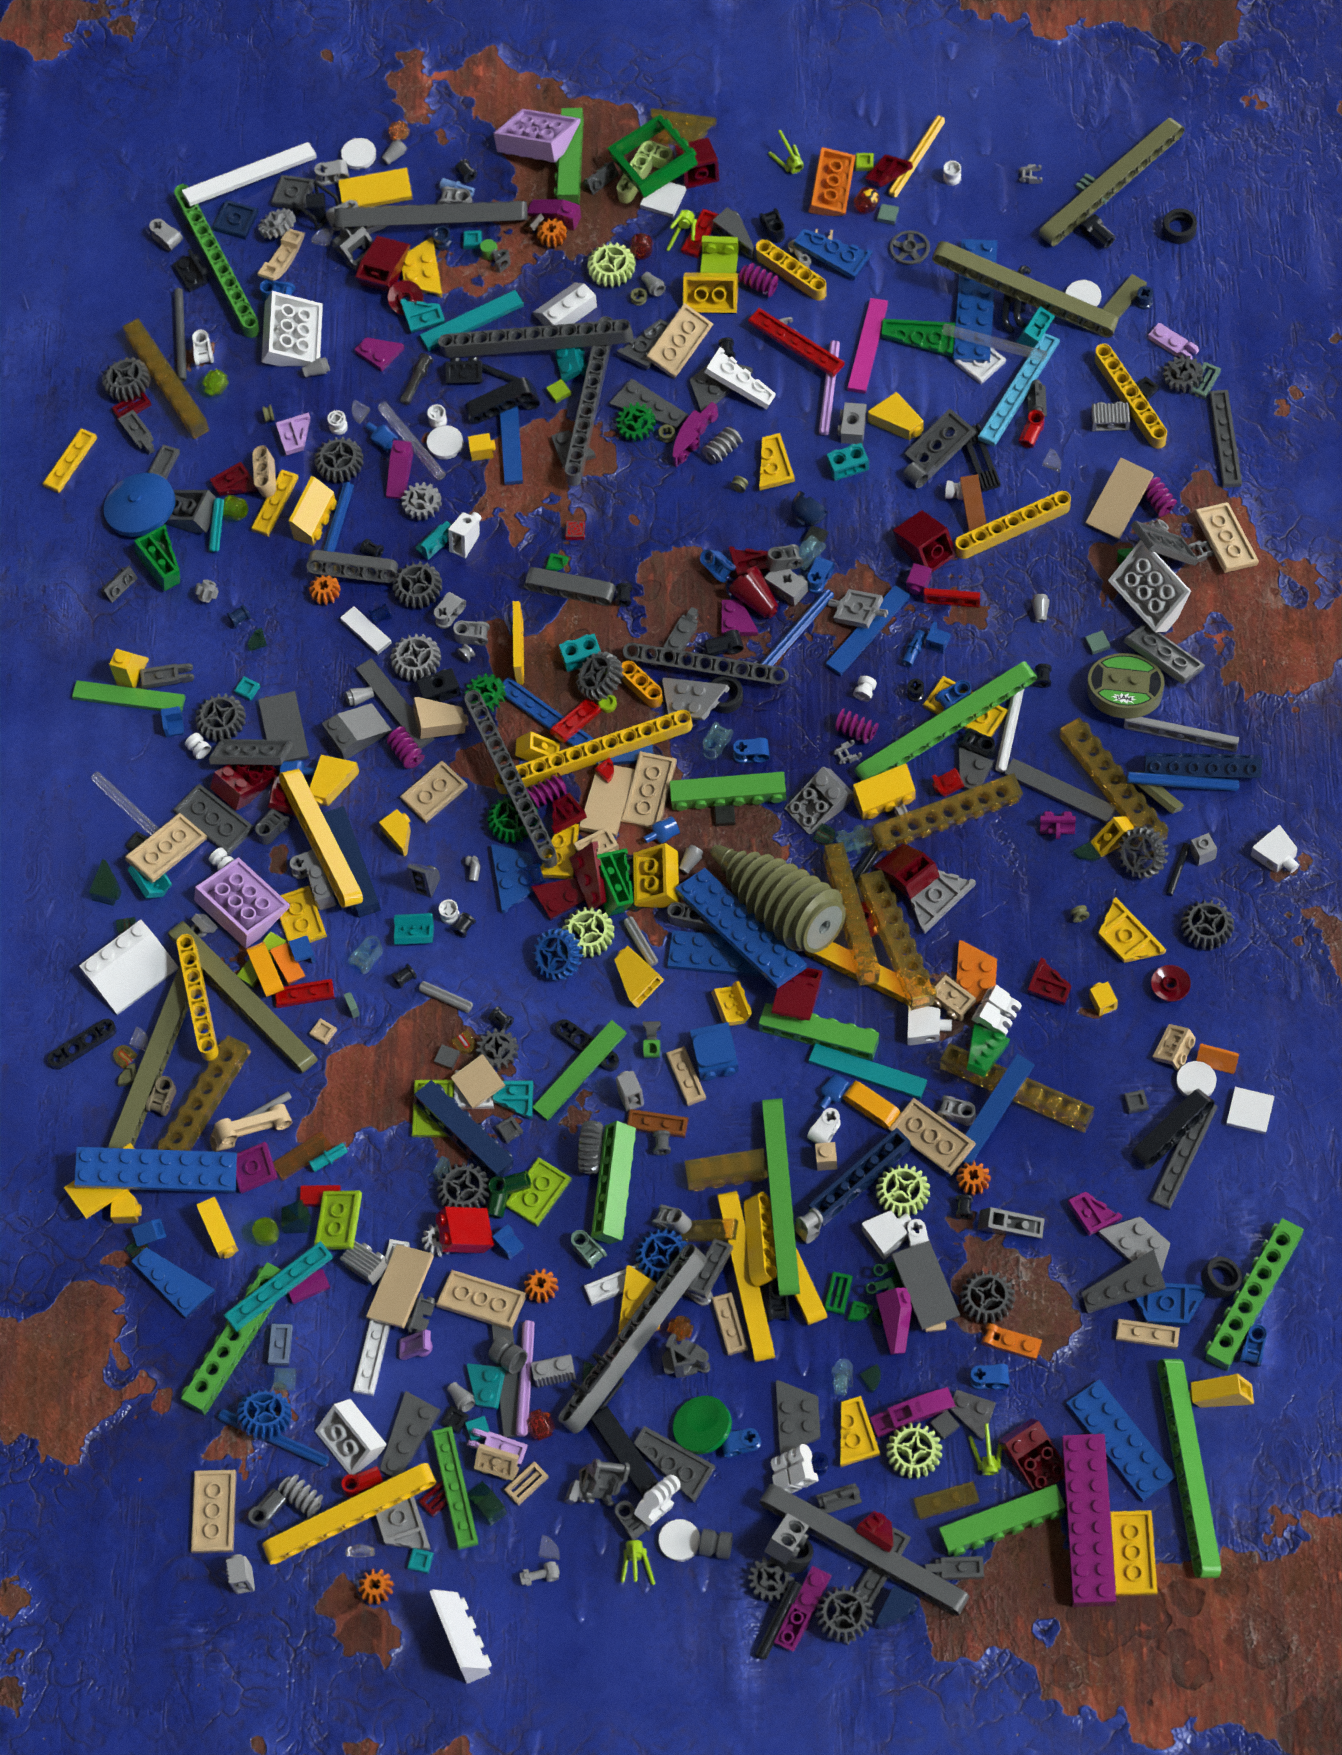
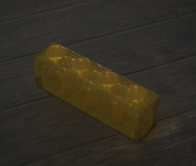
[685,1148,768,1191]

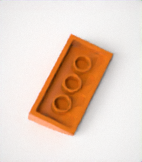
[808,147,856,216]

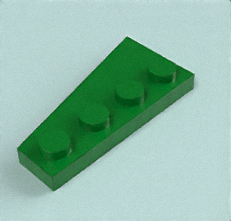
[882,319,955,357]
[966,1024,1010,1077]

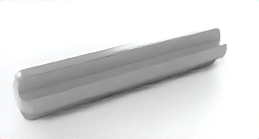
[624,916,658,967]
[419,981,473,1013]

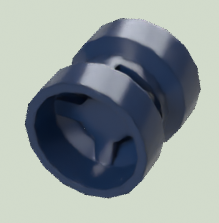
[432,226,452,251]

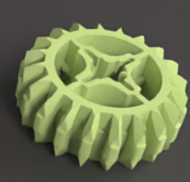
[587,242,636,288]
[562,907,614,958]
[876,1164,930,1217]
[887,1423,942,1479]

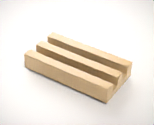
[504,1462,549,1506]

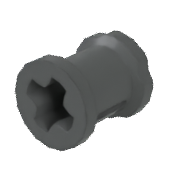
[653,1130,671,1156]

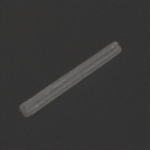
[942,324,1047,362]
[378,402,446,480]
[91,772,160,835]

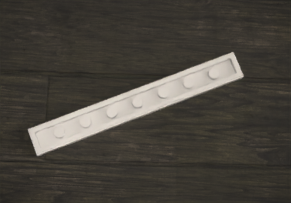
[182,142,316,206]
[353,1239,410,1396]

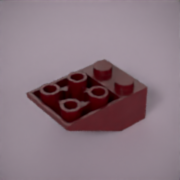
[355,236,410,292]
[210,764,280,811]
[874,843,940,900]
[771,968,823,1021]
[998,1418,1064,1493]

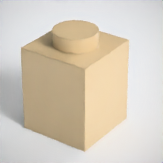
[815,1142,837,1171]

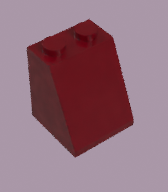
[674,137,720,189]
[893,510,956,572]

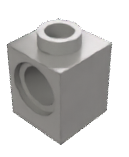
[1190,833,1217,866]

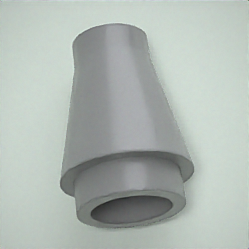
[381,139,407,165]
[641,272,666,296]
[302,357,330,377]
[1031,594,1050,623]
[345,687,374,707]
[678,845,703,874]
[447,1382,475,1412]

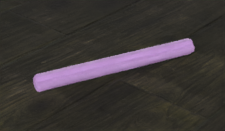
[819,341,840,436]
[516,1320,535,1437]

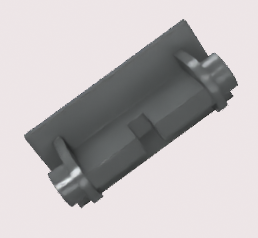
[583,160,619,195]
[1027,379,1047,417]
[100,565,138,603]
[406,1293,436,1336]
[816,1483,862,1514]

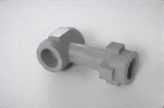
[788,240,811,268]
[519,1561,560,1586]

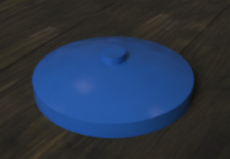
[104,473,175,537]

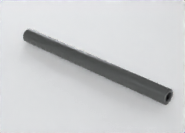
[174,288,187,382]

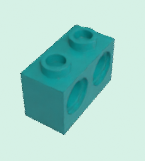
[1016,306,1055,351]
[827,443,869,481]
[559,634,601,672]

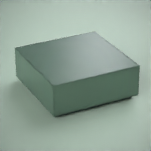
[877,204,899,225]
[1085,630,1110,655]
[344,992,360,1018]

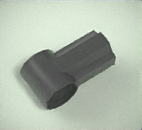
[249,1488,287,1530]

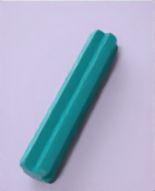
[209,498,224,552]

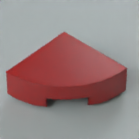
[595,757,614,783]

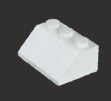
[533,283,597,326]
[315,1399,387,1475]

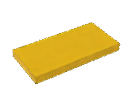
[338,168,413,207]
[513,601,524,685]
[923,676,1008,737]
[64,1143,135,1219]
[1110,1510,1157,1596]

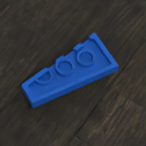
[793,229,873,280]

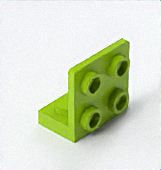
[700,236,739,273]

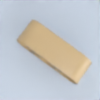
[252,445,276,498]

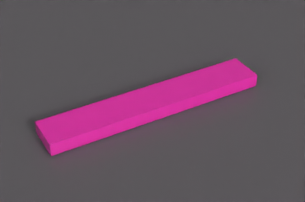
[848,298,888,394]

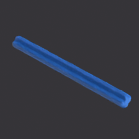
[317,482,354,577]
[759,589,834,673]
[1126,772,1239,791]
[218,1409,329,1467]

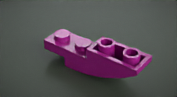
[673,402,718,467]
[870,1387,956,1437]
[774,1566,832,1652]

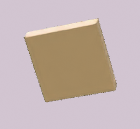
[451,1054,506,1109]

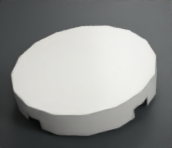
[341,138,376,170]
[1065,280,1101,307]
[427,425,463,460]
[1176,1061,1217,1097]
[659,1519,700,1562]

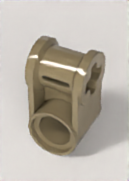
[146,1076,177,1116]

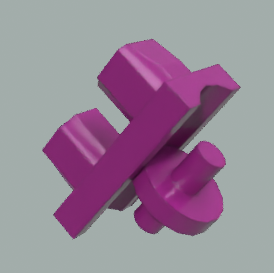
[1040,811,1076,839]

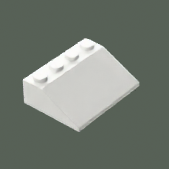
[262,291,323,366]
[1108,540,1191,632]
[79,920,179,1015]
[430,1590,492,1684]

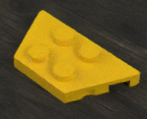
[402,237,443,297]
[1098,897,1166,963]
[618,1265,660,1335]

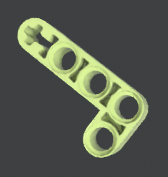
[617,141,673,204]

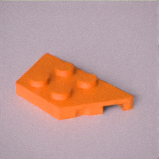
[956,940,997,1007]

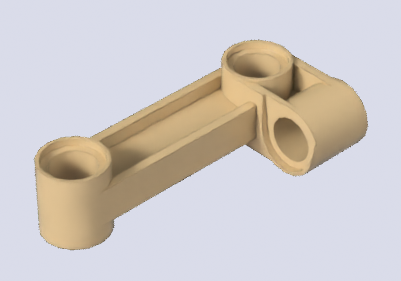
[210,1104,292,1152]

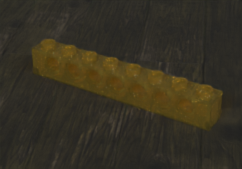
[123,318,210,439]
[1060,717,1169,848]
[871,773,1023,851]
[823,842,880,986]
[858,870,937,1010]
[157,1035,251,1151]
[940,1043,1094,1133]

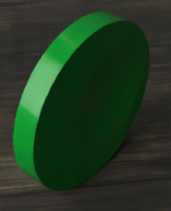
[673,1396,732,1454]

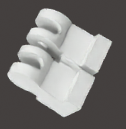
[971,985,1022,1036]
[771,1444,819,1494]
[634,1475,681,1526]

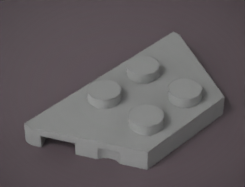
[662,678,730,721]
[909,870,976,934]
[1099,1217,1170,1272]
[376,1496,431,1550]

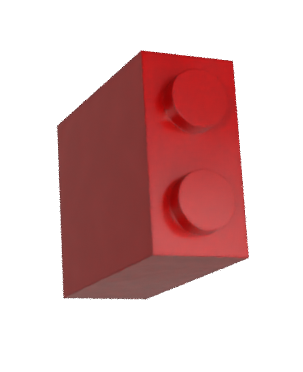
[436,1207,494,1253]

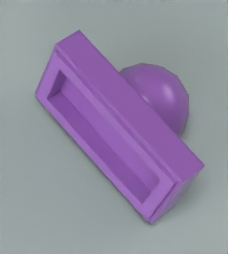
[399,1330,433,1360]

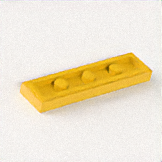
[43,428,97,493]
[251,469,299,537]

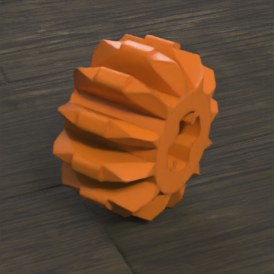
[537,218,567,248]
[309,575,341,606]
[956,1161,991,1196]
[524,1268,558,1303]
[358,1569,394,1605]

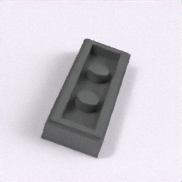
[687,1238,733,1299]

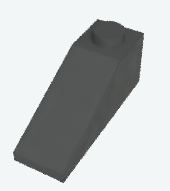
[713,207,755,260]
[407,864,441,898]
[978,1207,1045,1239]

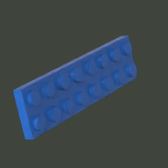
[954,239,997,363]
[675,868,807,989]
[75,1147,237,1193]

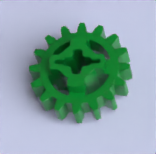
[616,402,656,442]
[465,673,507,712]

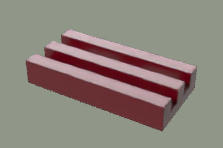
[111,393,152,418]
[419,1480,448,1517]

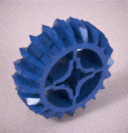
[532,928,584,981]
[635,1228,687,1282]
[236,1388,292,1441]

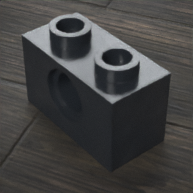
[417,668,461,702]

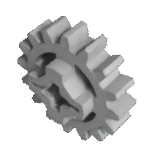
[258,208,296,239]
[402,482,442,520]

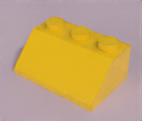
[683,273,738,313]
[289,476,337,546]
[853,763,916,820]
[633,843,679,908]

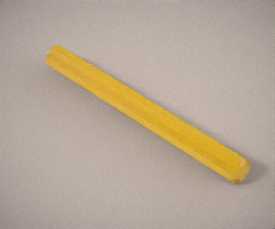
[889,115,945,198]

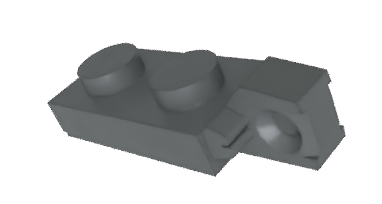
[118,410,155,455]
[663,607,699,654]
[925,1556,984,1580]

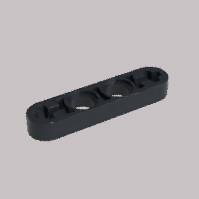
[48,1019,117,1070]
[555,1019,619,1072]

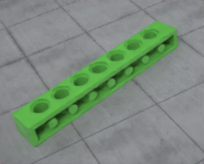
[1204,1218,1304,1371]
[181,1262,282,1415]

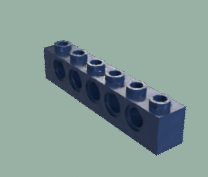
[1144,752,1262,778]
[809,1128,911,1227]

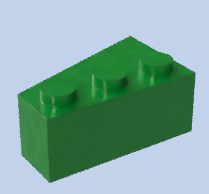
[134,525,180,591]
[597,848,634,916]

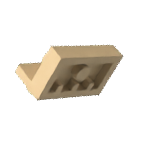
[574,827,619,855]
[930,975,976,1021]
[1153,1024,1196,1071]
[474,1444,519,1480]

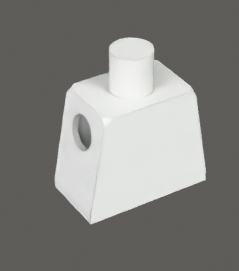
[448,512,481,558]
[1251,825,1299,873]
[908,1003,952,1045]
[862,1211,911,1260]

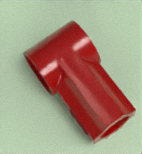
[1019,410,1044,449]
[341,1466,383,1498]

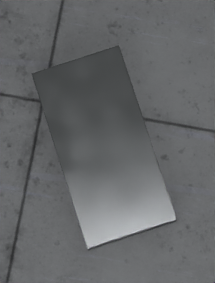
[1130,521,1199,566]
[1124,623,1205,685]
[258,691,310,767]
[209,739,293,765]
[173,784,254,856]
[891,1241,960,1331]

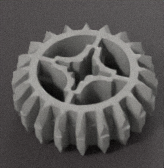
[390,633,441,682]

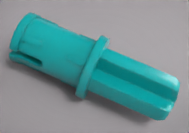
[309,1143,348,1172]

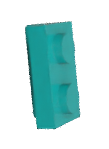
[554,347,588,382]
[416,521,451,560]
[128,866,172,898]
[394,913,434,945]

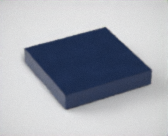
[213,200,259,240]

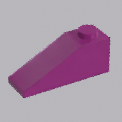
[527,199,581,231]
[386,440,414,499]
[876,1288,912,1354]

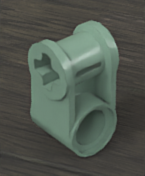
[571,1230,607,1269]

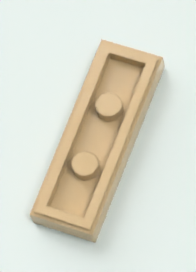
[666,1046,706,1106]
[712,1292,748,1356]
[1116,1319,1180,1349]

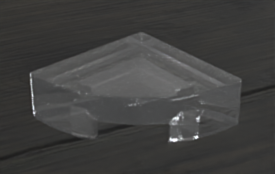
[311,228,334,246]
[352,400,370,424]
[1043,448,1061,472]
[129,1027,149,1051]
[539,1535,560,1560]
[345,1544,375,1557]

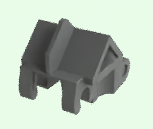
[332,226,373,271]
[662,1333,710,1378]
[579,1459,630,1506]

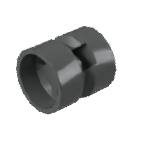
[489,1337,528,1374]
[699,1528,733,1560]

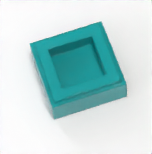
[464,230,482,249]
[234,676,260,701]
[465,1416,489,1442]
[407,1548,434,1574]

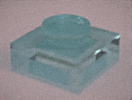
[433,1156,452,1181]
[273,1368,296,1390]

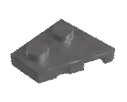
[950,1390,996,1441]

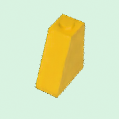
[868,392,924,440]
[109,649,149,688]
[310,755,359,806]
[614,945,664,1008]
[197,1197,239,1259]
[1189,1374,1254,1408]

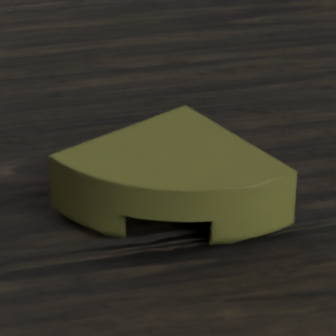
[118,1063,137,1087]

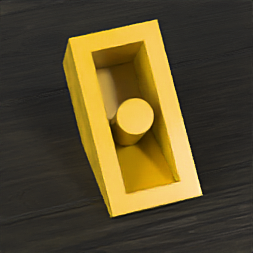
[515,731,560,761]
[379,809,411,856]
[1090,816,1134,857]
[111,1191,142,1224]

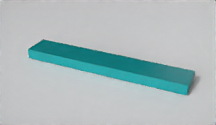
[420,290,524,351]
[809,1043,927,1100]
[224,1241,333,1332]

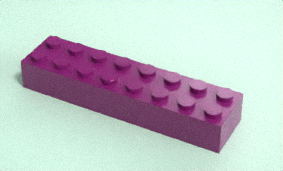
[1062,1434,1116,1607]

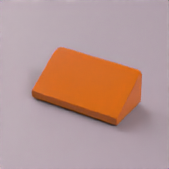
[269,943,305,986]
[1196,1044,1239,1074]

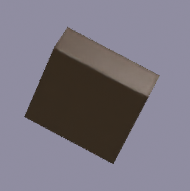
[522,214,544,233]

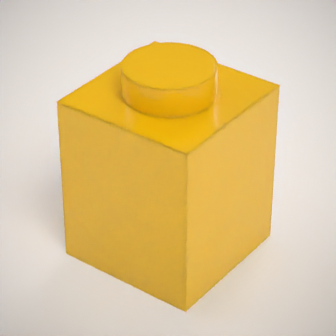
[468,433,496,461]
[1089,981,1118,1016]

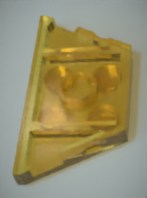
[651,108,717,145]

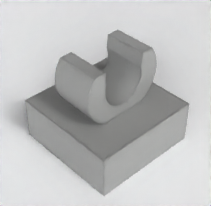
[191,914,218,938]
[564,1480,585,1505]

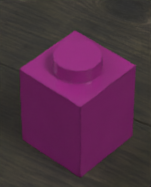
[906,563,932,596]

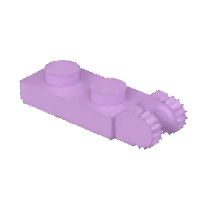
[1148,323,1199,360]
[467,1428,528,1466]

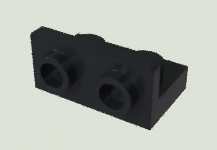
[173,249,209,292]
[446,357,483,384]

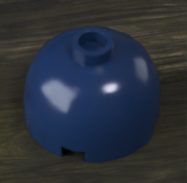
[791,491,829,526]

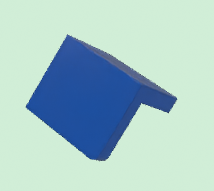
[926,622,951,654]
[161,706,185,738]
[289,935,316,963]
[131,1218,167,1246]
[492,1224,524,1260]

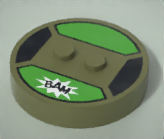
[1087,653,1164,719]

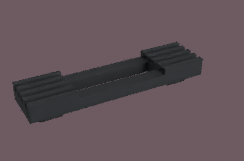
[965,423,1001,491]

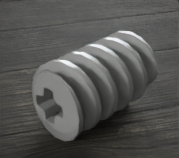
[702,426,743,464]
[278,1474,323,1518]

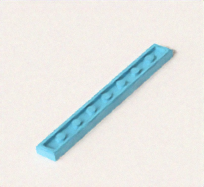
[978,333,1060,447]

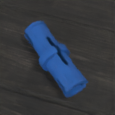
[901,630,926,667]

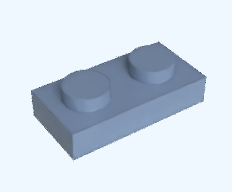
[268,1324,293,1366]

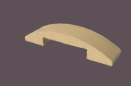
[258,228,305,281]

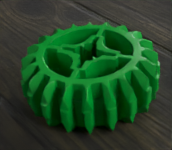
[487,794,538,844]

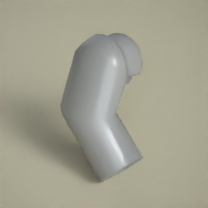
[465,855,480,882]

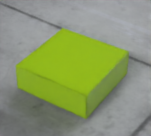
[856,153,874,171]
[546,379,571,403]

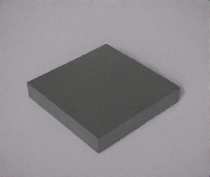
[271,175,315,210]

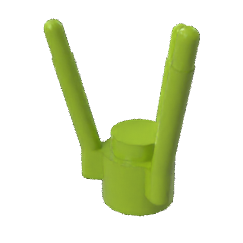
[768,130,804,174]
[666,210,697,251]
[969,1423,1002,1476]
[621,1540,655,1585]

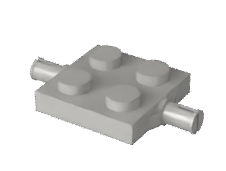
[828,589,888,628]

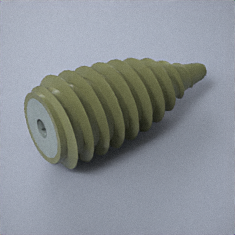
[710,845,846,953]

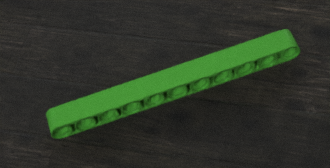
[174,184,260,338]
[854,662,1037,781]
[762,1098,800,1296]
[1157,1359,1221,1578]

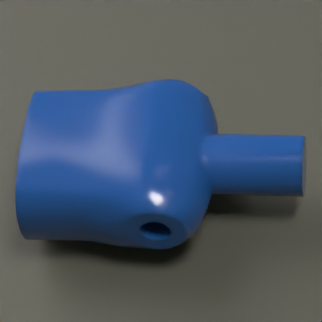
[366,422,398,451]
[280,760,316,775]
[643,816,680,844]
[819,1074,851,1110]

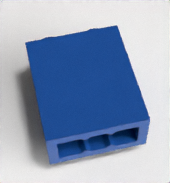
[690,1022,739,1080]

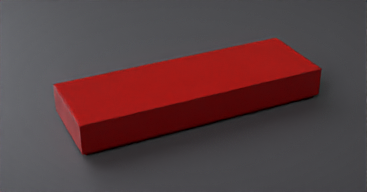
[681,209,719,259]
[924,588,981,608]
[550,698,601,743]
[275,979,335,1008]

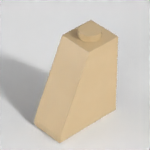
[413,697,468,739]

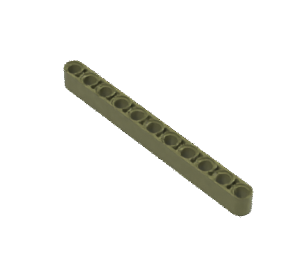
[1039,118,1185,246]
[932,241,1119,338]
[167,921,318,1073]
[108,964,198,1148]

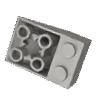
[785,767,854,834]

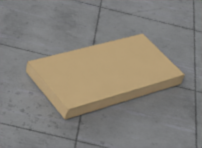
[645,303,713,379]
[1086,458,1154,539]
[1194,502,1259,573]
[621,751,677,829]
[579,762,635,837]
[125,813,207,883]
[889,1098,976,1175]
[366,1244,434,1329]
[436,1270,527,1330]
[191,1470,237,1553]

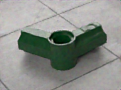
[487,1171,532,1219]

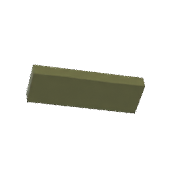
[1103,274,1147,319]
[1136,770,1184,814]

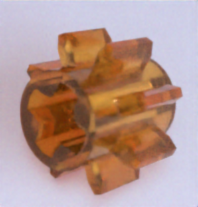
[388,119,410,141]
[667,1316,694,1341]

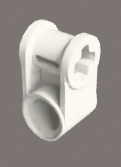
[192,330,214,366]
[807,1108,841,1144]
[907,1219,930,1248]

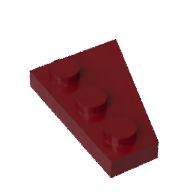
[569,841,607,910]
[531,878,586,921]

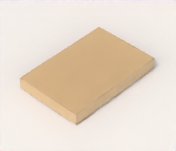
[400,761,468,823]

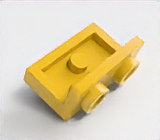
[711,981,752,1026]

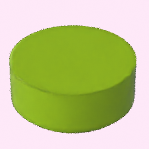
[598,695,617,713]

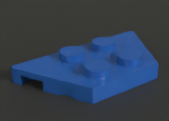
[491,844,537,913]
[1135,1283,1207,1326]

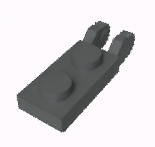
[140,663,194,689]

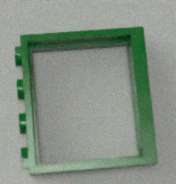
[608,114,698,198]

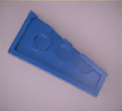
[132,1247,216,1319]

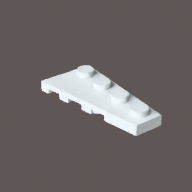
[704,347,776,409]

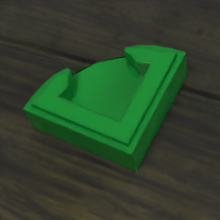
[545,553,569,571]
[848,1300,873,1322]

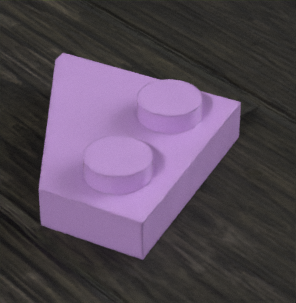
[276,412,311,455]

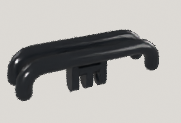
[1002,265,1031,333]

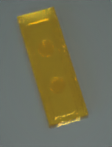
[680,1218,738,1242]
[914,1482,980,1520]

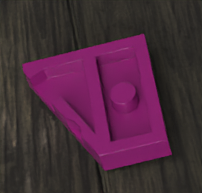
[1067,1192,1123,1236]

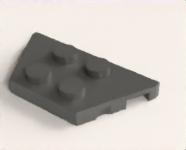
[690,363,753,412]
[776,1380,821,1455]

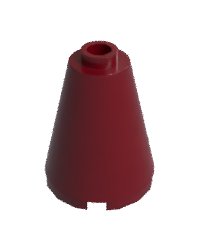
[729,566,778,618]

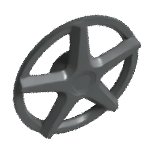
[890,230,930,265]

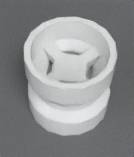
[943,161,961,186]
[427,404,447,429]
[327,410,348,435]
[945,480,963,500]
[853,675,877,702]
[185,733,211,759]
[209,847,234,871]
[439,899,460,925]

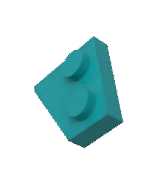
[400,299,445,333]
[493,1081,534,1119]
[467,1363,506,1409]

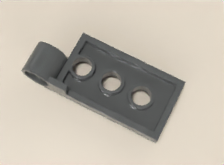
[903,408,976,488]

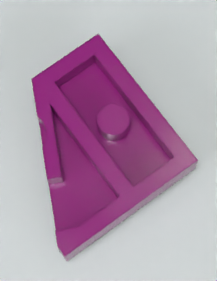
[354,337,405,372]
[722,600,758,636]

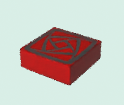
[566,521,585,540]

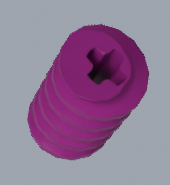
[738,263,779,297]
[1143,477,1177,517]
[835,708,879,744]
[387,726,425,769]
[526,772,567,809]

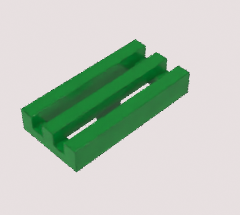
[824,1272,853,1316]

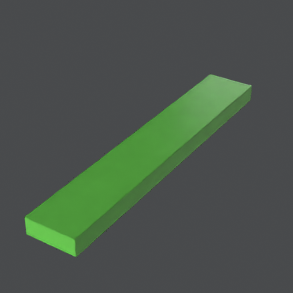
[72,680,186,712]
[533,1020,627,1121]
[432,1426,479,1550]

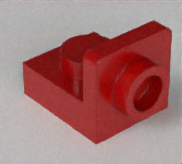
[932,768,964,797]

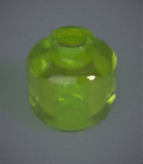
[202,369,229,396]
[223,495,248,521]
[252,1217,279,1246]

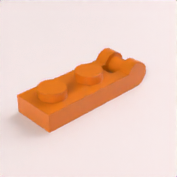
[981,1323,1042,1361]

